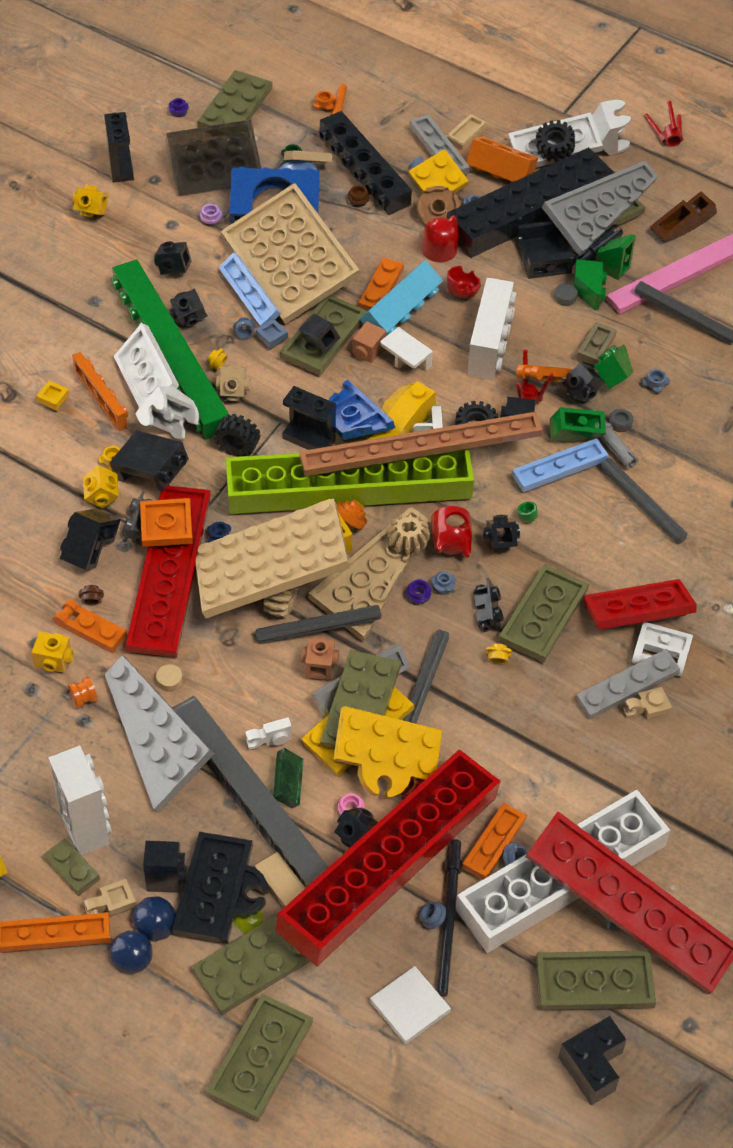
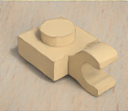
[623,687,672,719]
[84,879,136,916]

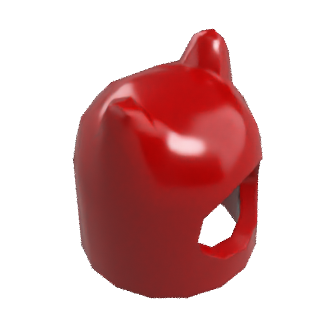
[422,216,459,263]
[431,506,472,558]

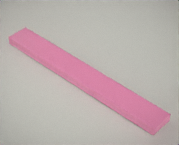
[606,234,733,314]

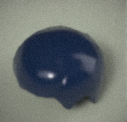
[132,896,176,941]
[110,931,153,975]

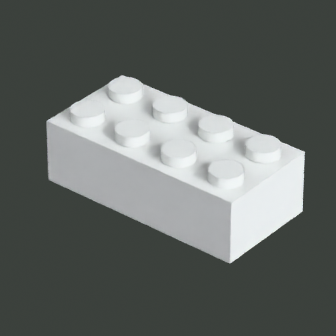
[467,278,517,380]
[48,746,112,856]

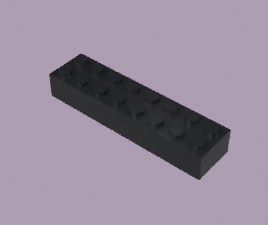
[447,147,615,258]

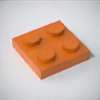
[140,498,193,547]

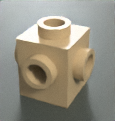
[216,366,250,401]

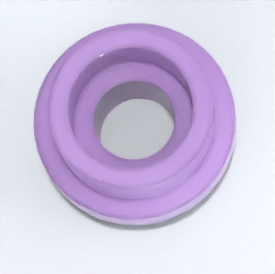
[200,204,222,224]

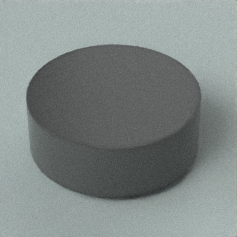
[554,283,578,305]
[609,409,633,432]

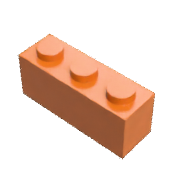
[467,136,538,183]

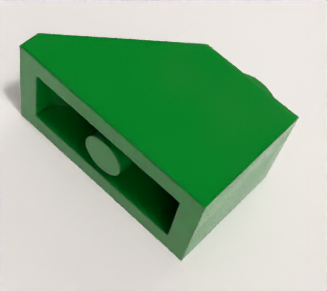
[596,234,636,280]
[549,407,606,443]

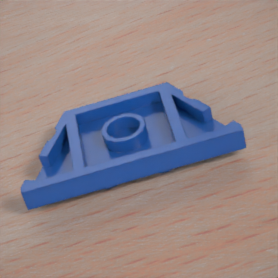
[329,380,395,440]

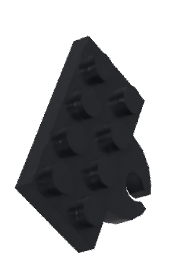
[172,832,268,944]

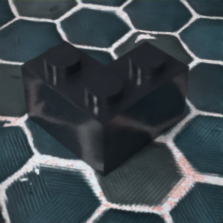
[60,509,121,570]
[558,1016,627,1106]

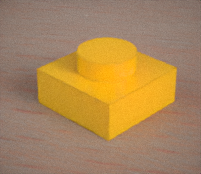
[36,380,70,411]

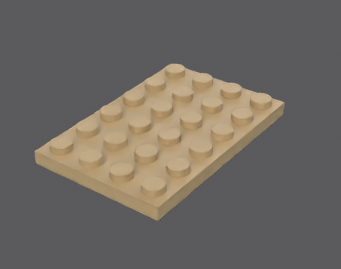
[221,183,362,324]
[196,498,351,618]

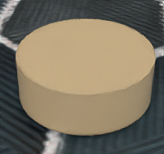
[156,664,183,691]

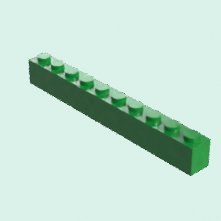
[110,259,229,440]

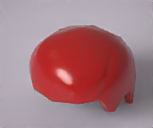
[447,266,481,298]

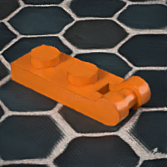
[516,364,571,382]
[53,599,127,654]

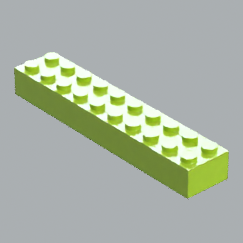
[226,449,474,514]

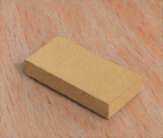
[446,114,488,151]
[284,151,332,163]
[255,852,305,908]

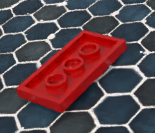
[583,579,697,630]

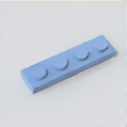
[218,252,281,326]
[512,438,608,493]

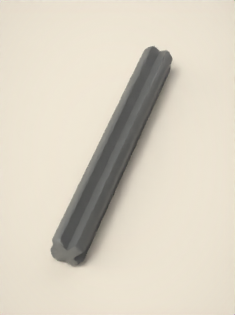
[635,281,733,344]
[601,458,688,544]
[256,605,381,643]
[403,629,449,724]

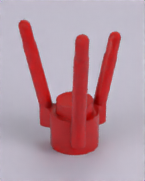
[644,100,684,147]
[516,349,554,405]

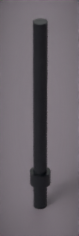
[437,839,462,997]

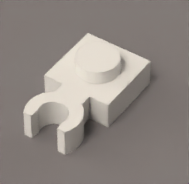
[245,717,292,749]

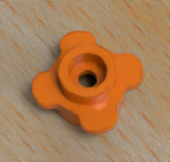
[313,91,336,110]

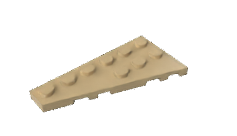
[309,507,429,642]

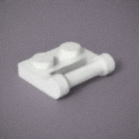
[631,622,693,677]

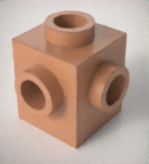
[301,637,339,680]

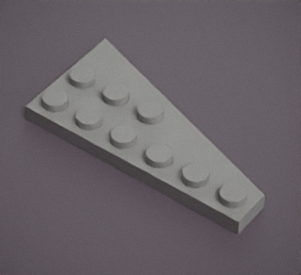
[542,161,658,256]
[105,655,215,812]

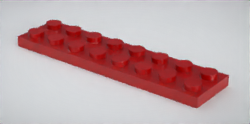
[125,485,211,657]
[525,811,733,994]

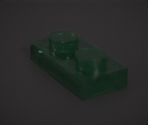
[273,748,304,808]

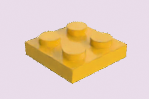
[409,149,469,207]

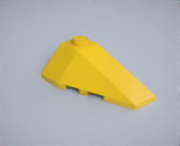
[364,381,436,441]

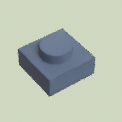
[255,319,288,349]

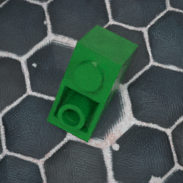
[574,260,607,310]
[594,344,634,389]

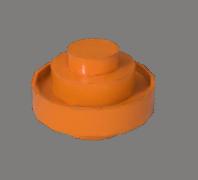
[337,499,368,529]

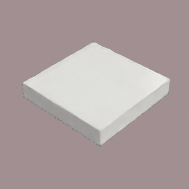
[370,966,451,1045]

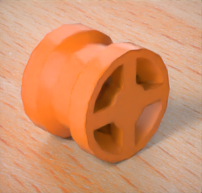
[68,677,98,709]

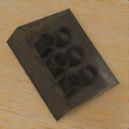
[165,120,261,196]

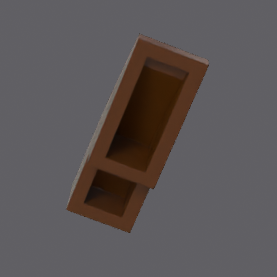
[650,191,717,242]

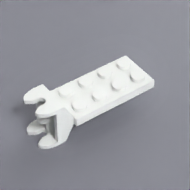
[508,100,631,167]
[114,323,199,440]

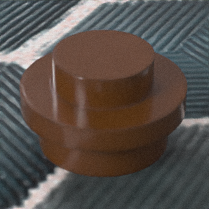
[348,185,370,205]
[79,585,104,605]

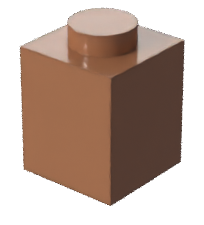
[352,321,386,363]

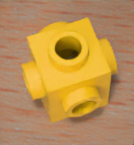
[72,184,109,217]
[83,465,119,509]
[31,631,74,673]

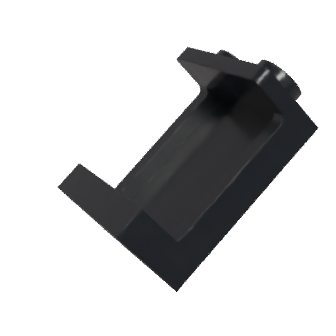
[104,112,134,183]
[516,221,574,279]
[282,386,336,450]
[109,430,189,491]

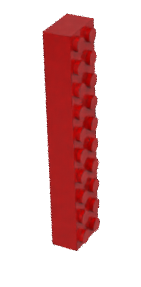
[275,749,501,967]

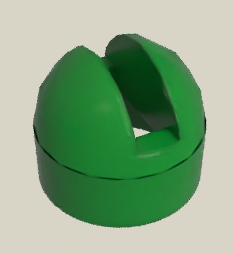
[517,502,538,523]

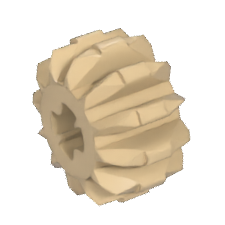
[387,513,430,556]
[263,587,298,618]

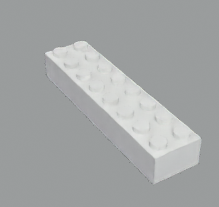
[455,790,670,953]

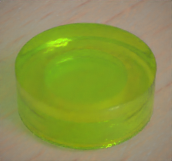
[236,910,264,934]

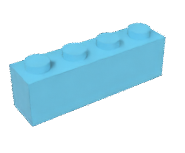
[359,260,443,336]

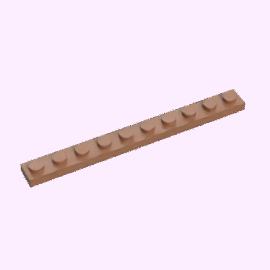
[300,412,543,476]

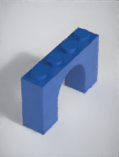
[230,167,320,225]

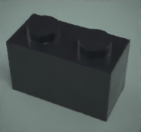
[143,841,187,893]

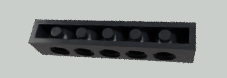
[318,111,412,215]

